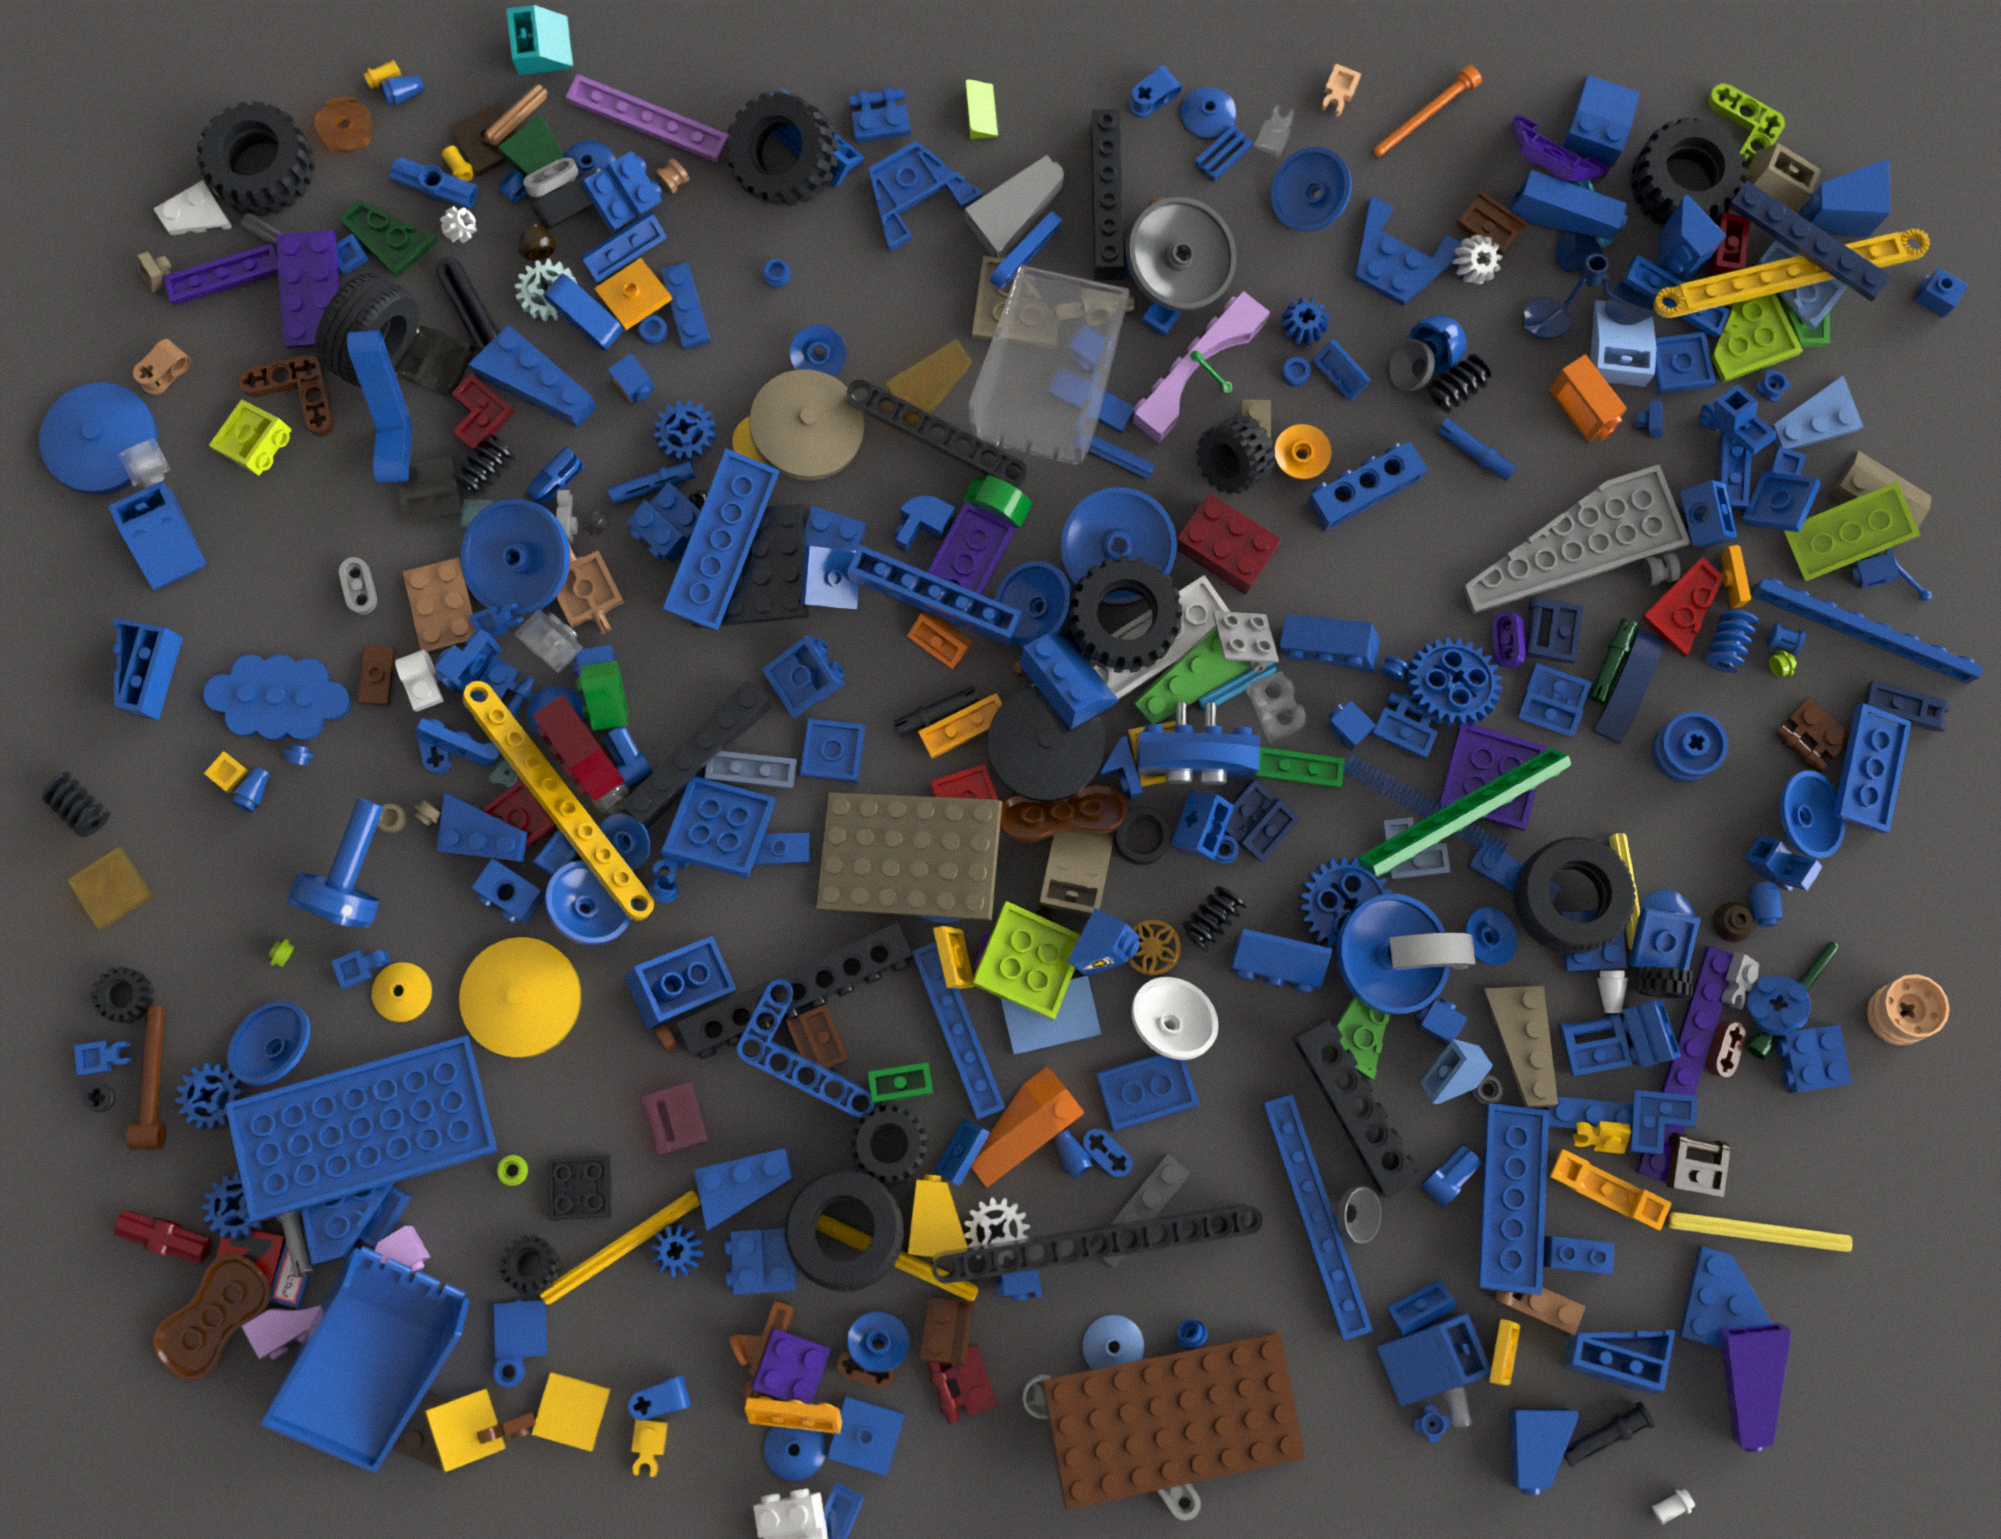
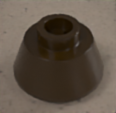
[518,224,557,261]
[1713,902,1754,942]

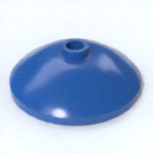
[1271,147,1352,232]
[994,561,1072,647]
[1779,770,1846,859]
[544,860,634,945]
[227,1001,310,1086]

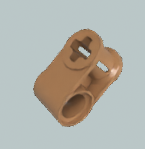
[133,339,191,396]

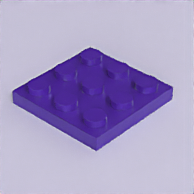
[1438,723,1547,831]

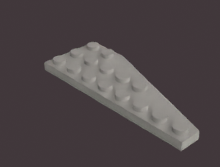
[1463,464,1691,614]

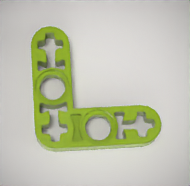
[1708,84,1785,182]

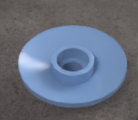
[1083,1315,1144,1369]

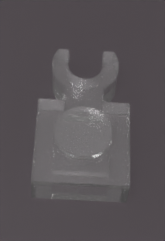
[1254,105,1294,158]

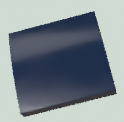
[1225,779,1300,863]

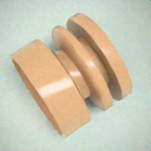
[1867,974,1950,1046]

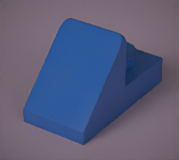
[1099,736,1143,800]

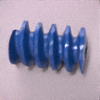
[1705,608,1759,674]

